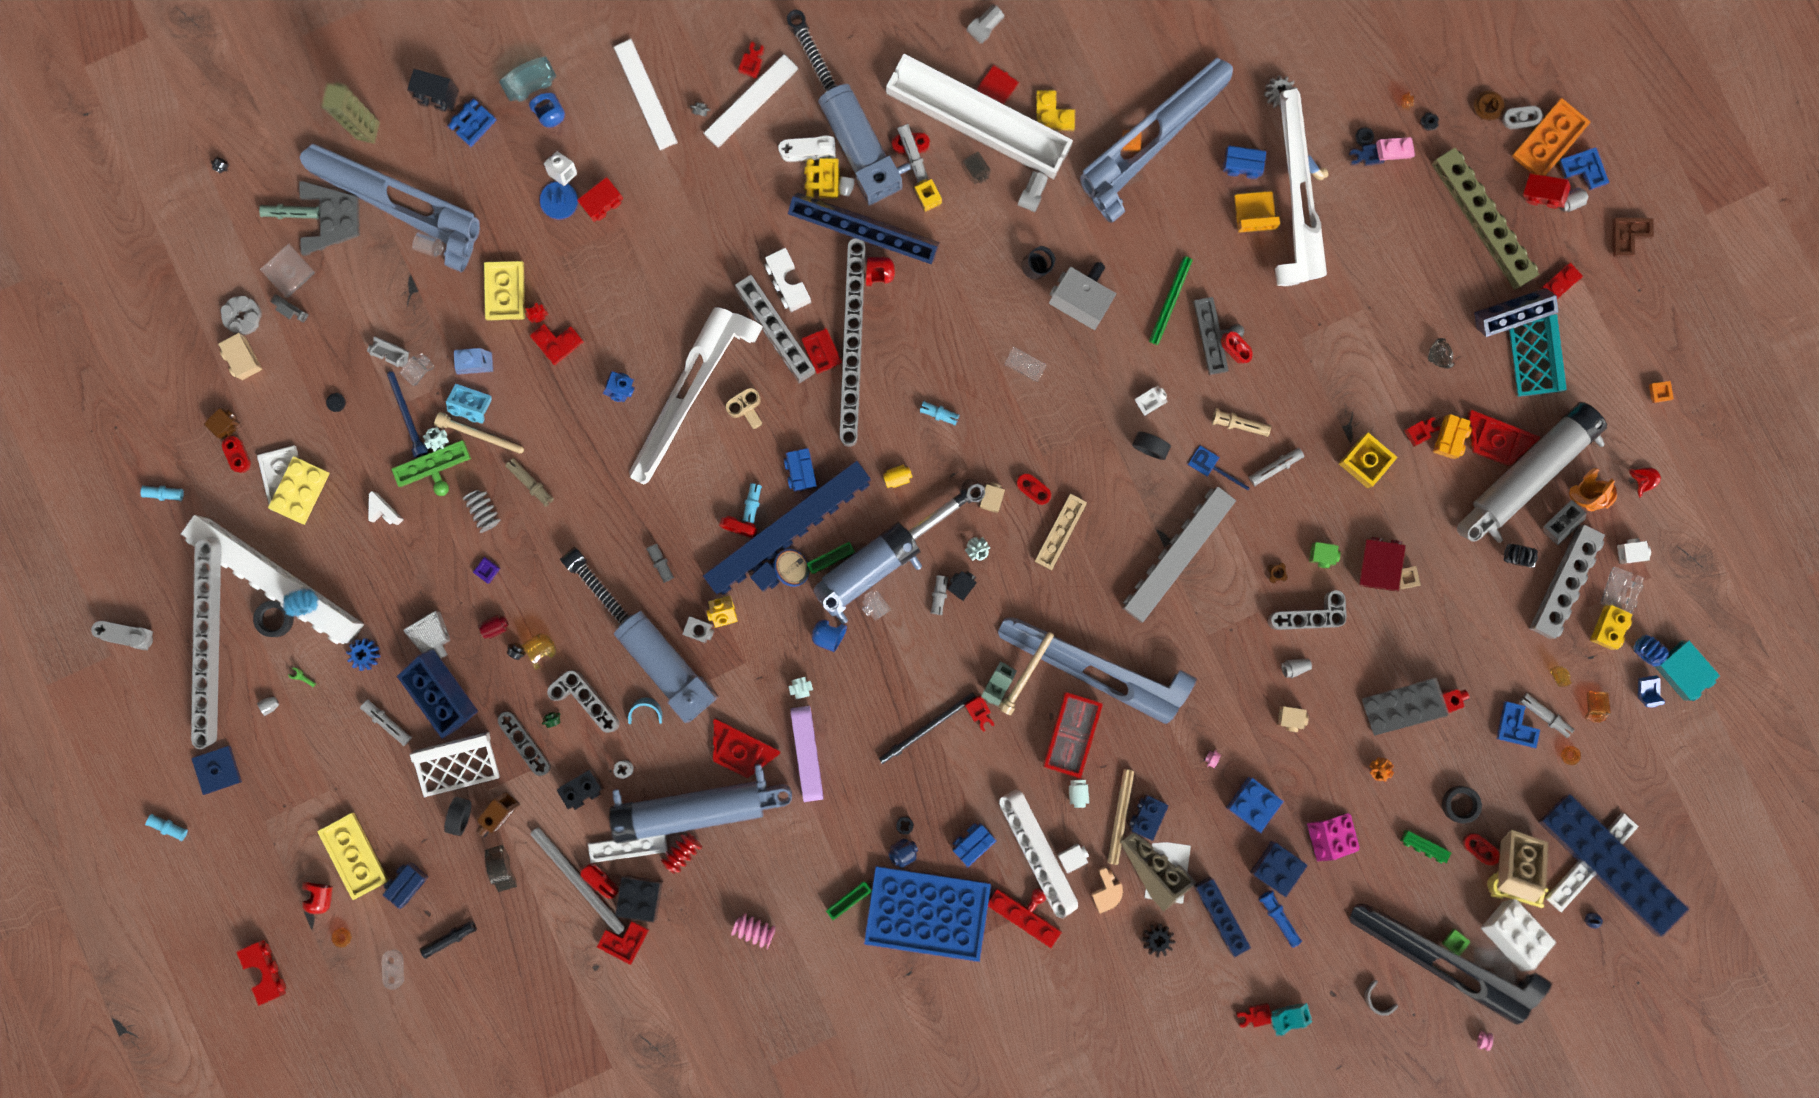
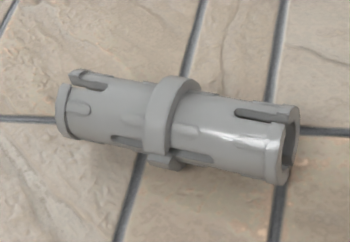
[930,575,949,615]

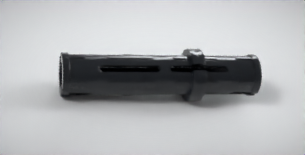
[420,920,477,959]

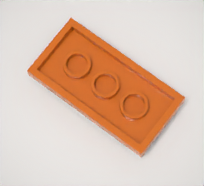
[1511,98,1591,176]

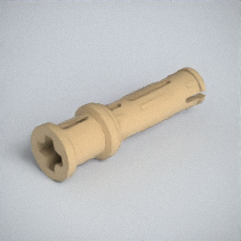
[1211,408,1271,437]

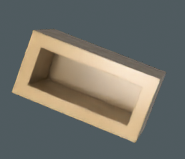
[219,333,262,380]

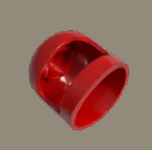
[866,256,895,286]
[302,882,333,914]

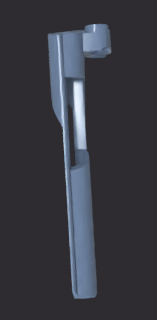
[300,144,480,272]
[998,617,1197,724]

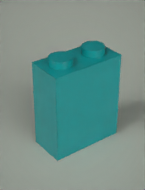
[1654,640,1720,701]

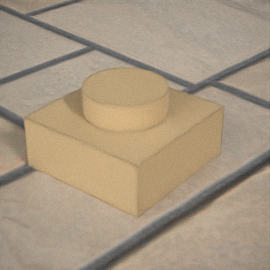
[1400,566,1421,590]

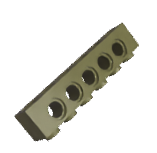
[321,83,380,144]

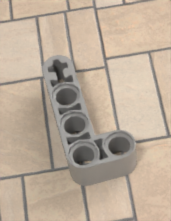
[1268,590,1346,630]
[547,671,620,733]

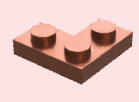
[1613,218,1654,257]

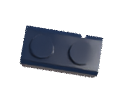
[382,862,429,909]

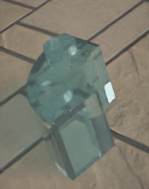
[499,57,557,101]

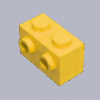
[1590,605,1633,650]

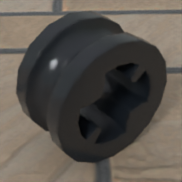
[896,817,914,835]

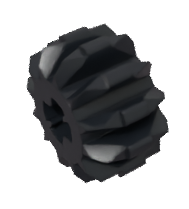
[1503,544,1538,568]
[1142,923,1175,957]

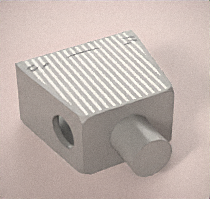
[404,611,450,659]

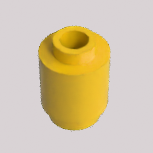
[883,464,912,488]

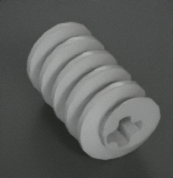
[463,490,501,533]

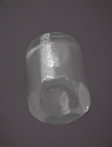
[412,232,444,258]

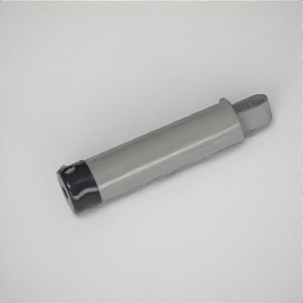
[1457,402,1607,543]

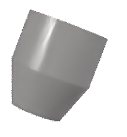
[838,177,855,196]
[257,697,279,716]

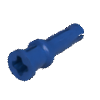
[1258,890,1302,948]

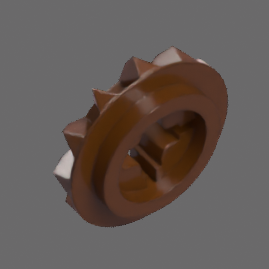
[1473,91,1504,121]

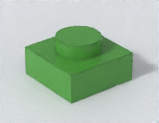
[1442,929,1471,956]

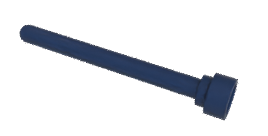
[387,371,429,458]

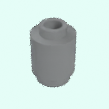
[1559,187,1588,212]

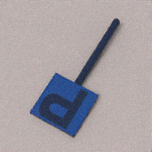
[1188,446,1250,490]

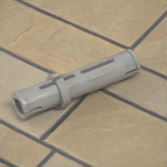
[897,124,929,182]
[1249,447,1304,487]
[1519,693,1574,738]
[360,699,412,746]

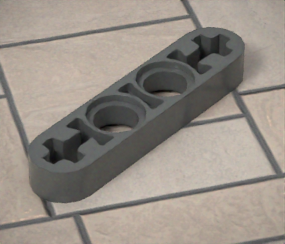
[498,712,551,776]

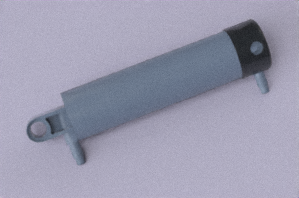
[609,764,792,844]

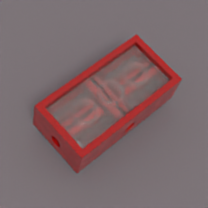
[1042,692,1103,778]

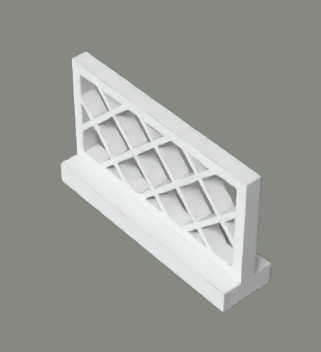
[410,732,500,797]

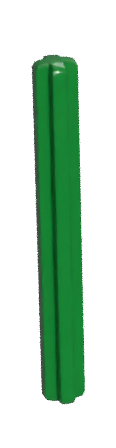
[1149,256,1193,345]

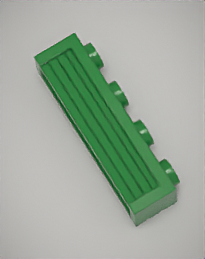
[807,541,855,574]
[1400,830,1452,864]
[826,881,872,921]

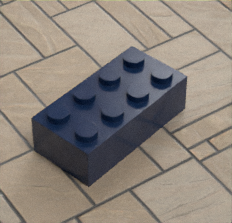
[397,649,479,738]

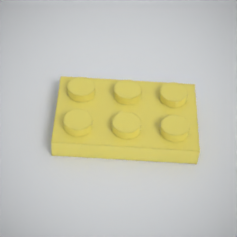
[484,261,525,320]
[268,456,330,525]

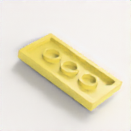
[317,813,389,900]

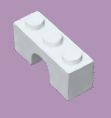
[764,248,811,312]

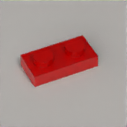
[1540,262,1583,299]

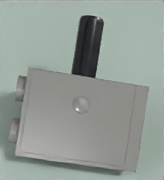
[1049,262,1117,330]

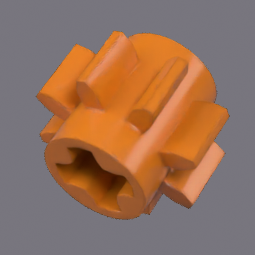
[1369,757,1395,782]

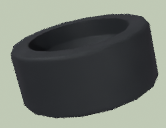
[1132,431,1171,460]
[253,601,294,637]
[1442,786,1482,824]
[444,797,472,836]

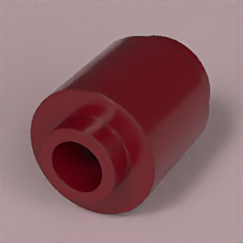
[478,614,509,639]

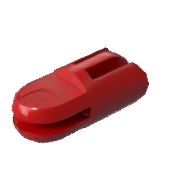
[580,863,619,899]

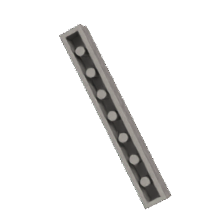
[1123,487,1236,623]

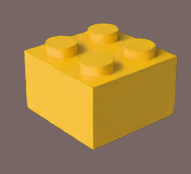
[1339,433,1398,489]

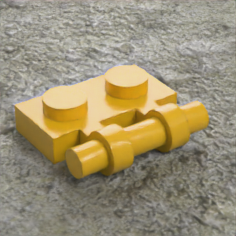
[804,159,839,198]

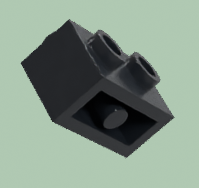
[556,769,604,810]

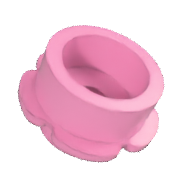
[1205,750,1221,768]

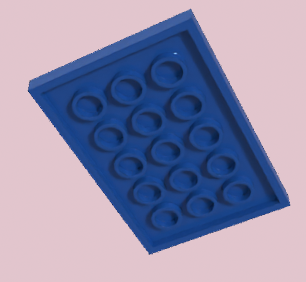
[864,866,991,962]

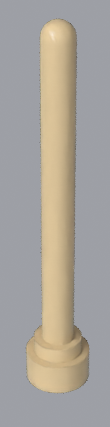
[434,412,524,453]
[998,632,1053,715]

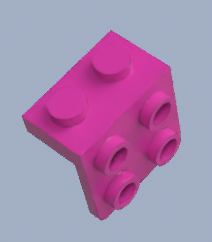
[1307,813,1359,861]

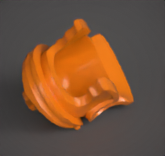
[1569,468,1617,511]

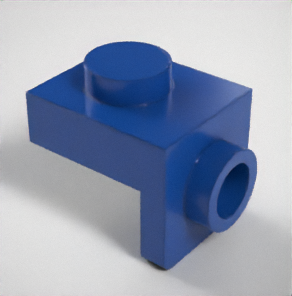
[1638,675,1665,708]

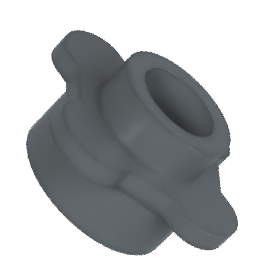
[690,102,710,116]

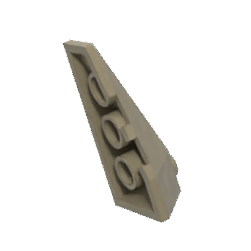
[1121,832,1196,912]

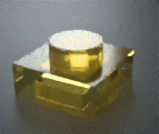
[1550,666,1572,687]

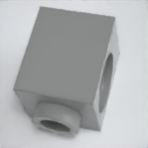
[683,616,714,643]

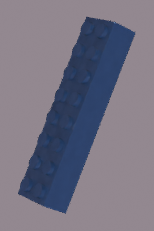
[1538,794,1689,937]

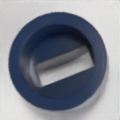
[1585,912,1603,929]

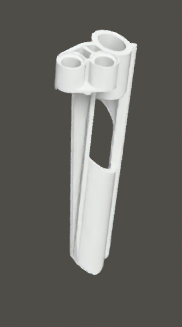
[1275,89,1327,286]
[629,307,763,485]

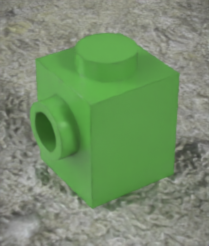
[1309,542,1341,569]

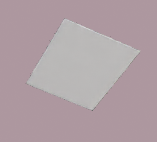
[1145,842,1191,904]

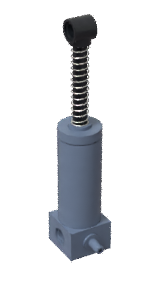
[787,10,911,206]
[560,546,719,723]

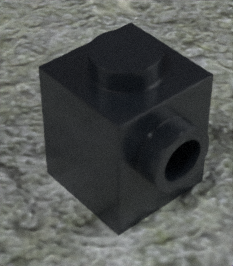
[948,571,977,601]

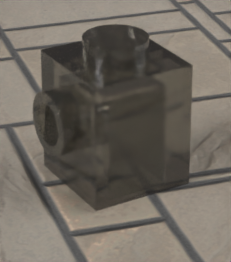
[962,151,991,185]

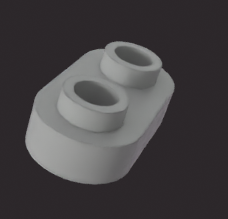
[1502,106,1542,129]

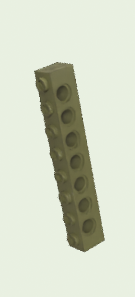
[1431,147,1539,290]

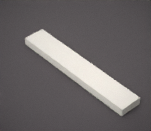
[614,40,677,150]
[704,55,798,148]
[1545,813,1639,912]

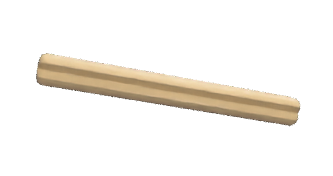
[1108,769,1134,865]

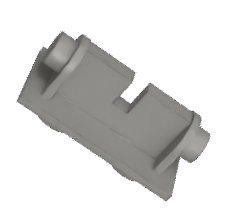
[367,336,409,367]

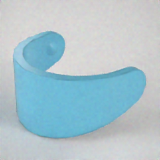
[628,698,662,724]

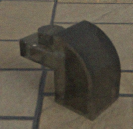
[485,844,517,892]

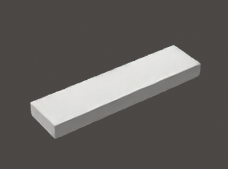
[588,835,668,863]

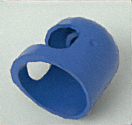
[529,93,565,128]
[812,620,847,652]

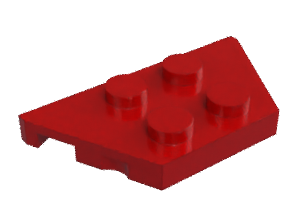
[1468,410,1540,466]
[713,718,781,779]

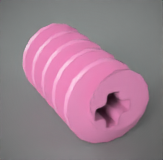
[731,913,775,949]

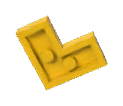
[1037,91,1075,130]

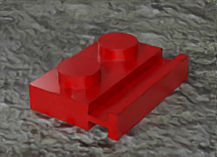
[801,328,842,375]

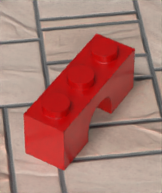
[236,940,286,1006]

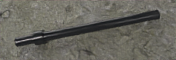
[878,692,976,764]

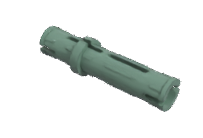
[259,204,320,219]

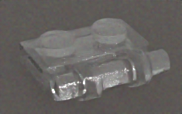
[1600,567,1644,614]

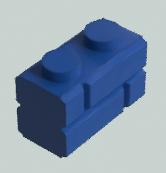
[1223,146,1266,179]
[784,448,817,492]
[952,823,996,867]

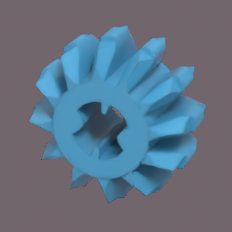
[283,588,318,617]

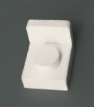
[1135,386,1168,416]

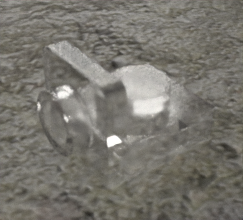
[400,354,434,386]

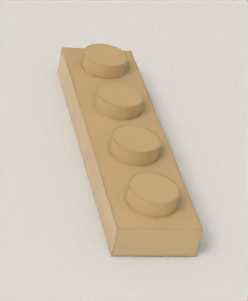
[1034,494,1087,570]

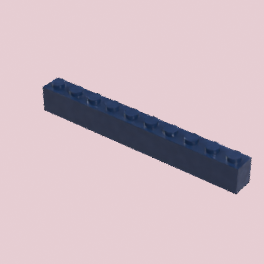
[703,461,871,595]

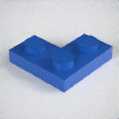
[1558,147,1609,190]
[1496,701,1540,748]

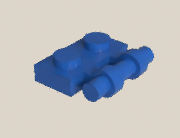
[447,99,497,147]

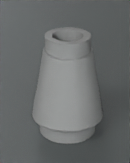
[1281,659,1312,679]

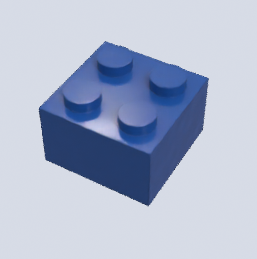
[1226,777,1284,833]

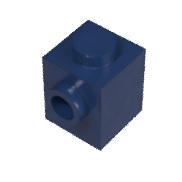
[750,562,780,592]

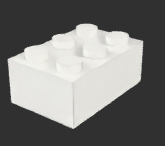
[1481,899,1556,972]

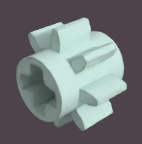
[423,427,449,452]
[965,537,990,561]
[788,677,813,699]

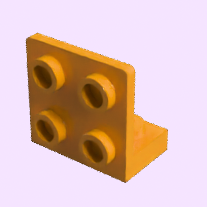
[1234,191,1280,233]

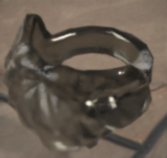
[1428,338,1455,369]

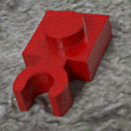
[738,42,764,79]
[525,303,549,323]
[1404,417,1441,447]
[964,695,994,732]
[1236,1003,1272,1028]

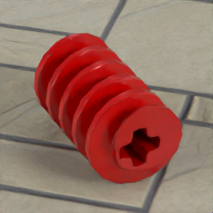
[660,832,702,875]

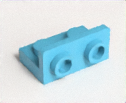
[446,384,492,424]

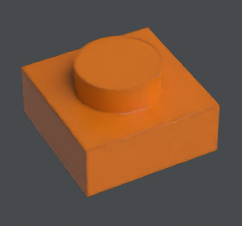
[1121,130,1142,152]
[1649,381,1674,403]

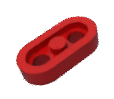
[892,132,930,155]
[1221,332,1253,364]
[222,436,251,473]
[1017,474,1051,505]
[719,516,758,538]
[1463,833,1500,866]

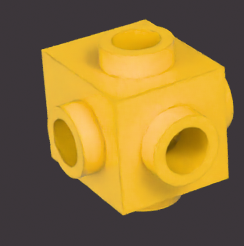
[706,595,738,628]

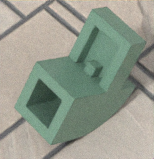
[981,661,1017,706]

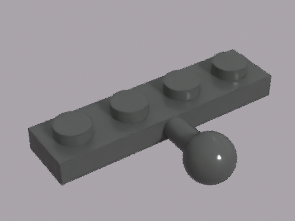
[1193,297,1244,375]

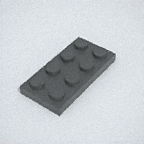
[1362,678,1449,736]

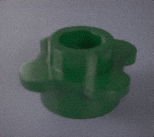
[541,712,561,728]

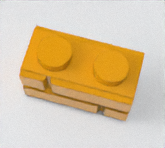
[1433,414,1472,459]

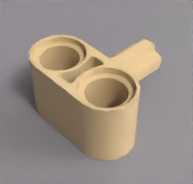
[726,388,762,429]

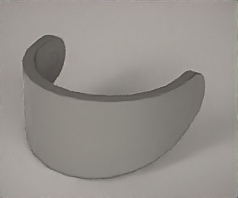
[1364,980,1398,1016]

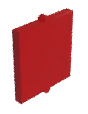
[976,65,1019,105]

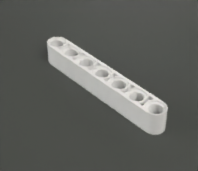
[999,790,1078,918]

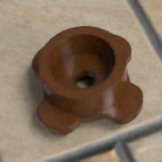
[1267,563,1288,583]

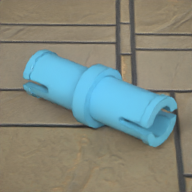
[920,401,960,426]
[742,483,762,524]
[141,485,184,501]
[145,814,188,841]

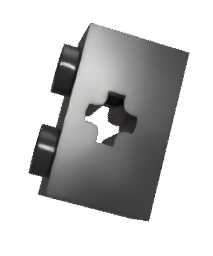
[1543,500,1587,545]

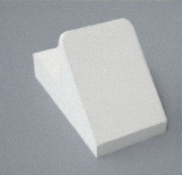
[368,491,404,525]

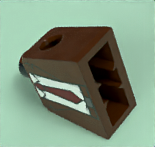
[476,792,520,837]

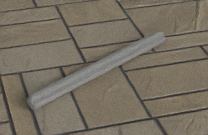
[530,827,625,934]

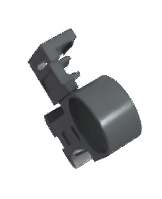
[270,294,309,323]

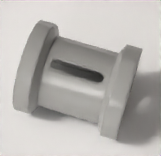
[613,760,634,778]

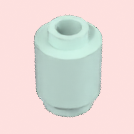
[1069,780,1089,808]

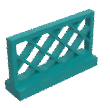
[1509,314,1567,397]

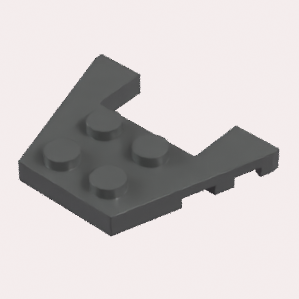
[299,181,360,256]

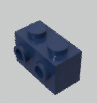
[1129,795,1169,841]

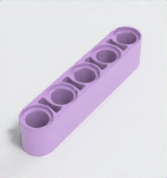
[791,706,823,802]

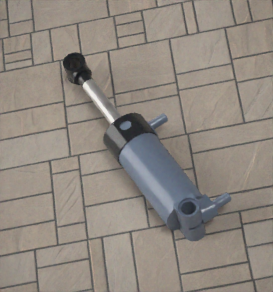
[814,479,985,624]

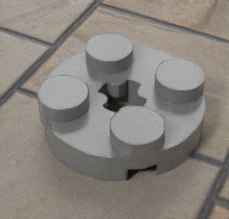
[221,296,262,335]

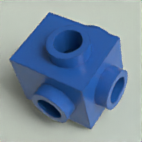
[603,371,635,402]

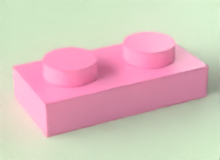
[1376,138,1415,160]

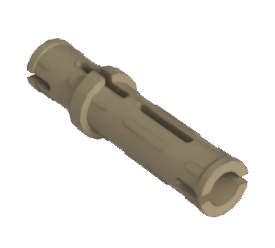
[505,458,554,507]

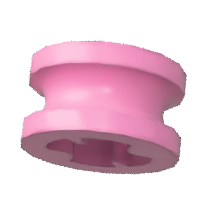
[1477,1031,1493,1051]

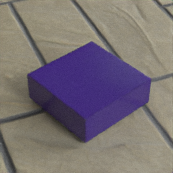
[473,557,501,584]

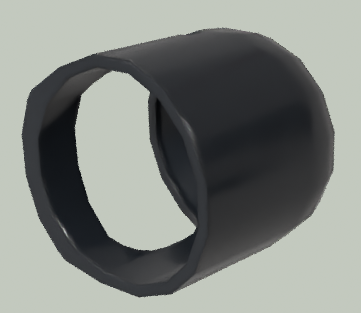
[1022,246,1056,280]

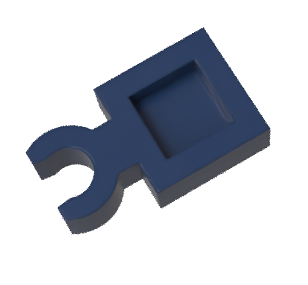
[1349,144,1385,166]

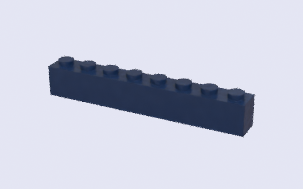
[788,192,940,264]

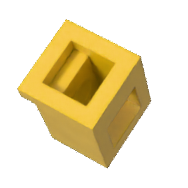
[915,179,942,211]

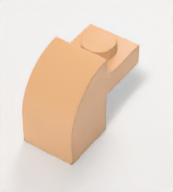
[1091,866,1123,913]

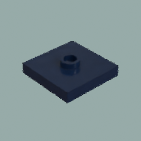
[191,746,242,795]

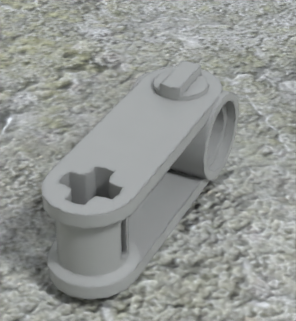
[91,621,153,651]

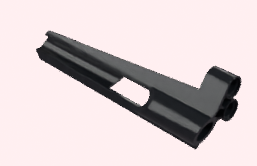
[1350,904,1552,1025]

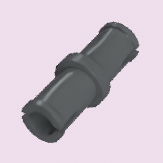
[646,544,675,583]

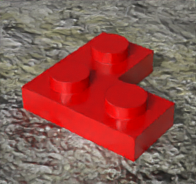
[530,324,584,366]
[597,921,650,965]

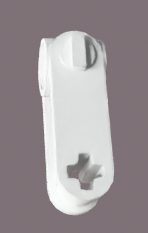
[778,136,836,162]

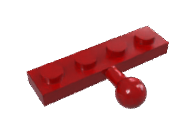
[988,888,1062,948]

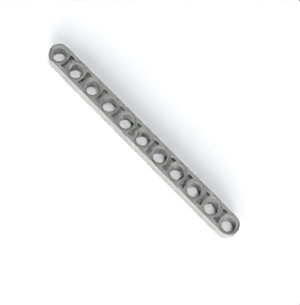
[840,238,866,447]
[191,538,221,749]

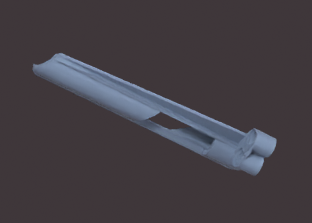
[1080,58,1233,223]

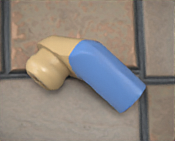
[1308,156,1328,180]

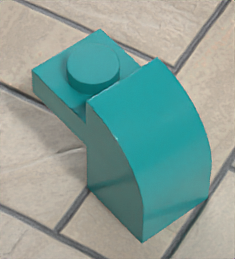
[1271,1003,1312,1036]

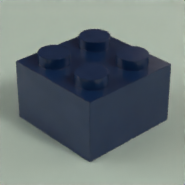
[1250,841,1308,897]

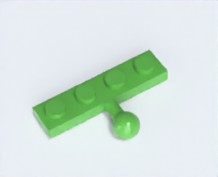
[392,440,471,496]

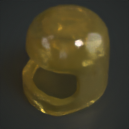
[522,633,556,670]

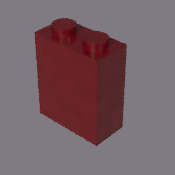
[1359,537,1406,592]

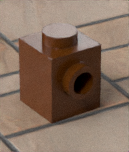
[204,408,240,440]

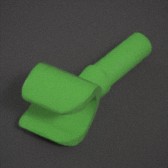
[288,668,316,687]

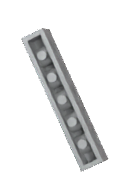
[735,275,815,384]
[1529,525,1605,639]

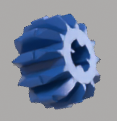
[1633,635,1669,666]
[346,638,381,671]

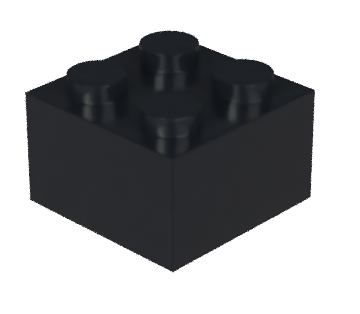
[407,69,459,112]
[615,875,663,923]

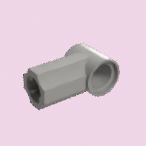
[966,5,1004,44]
[1018,171,1048,212]

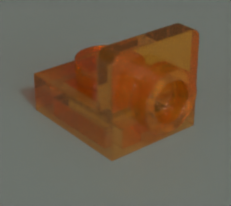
[1585,691,1611,723]

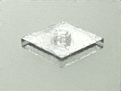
[260,244,316,298]

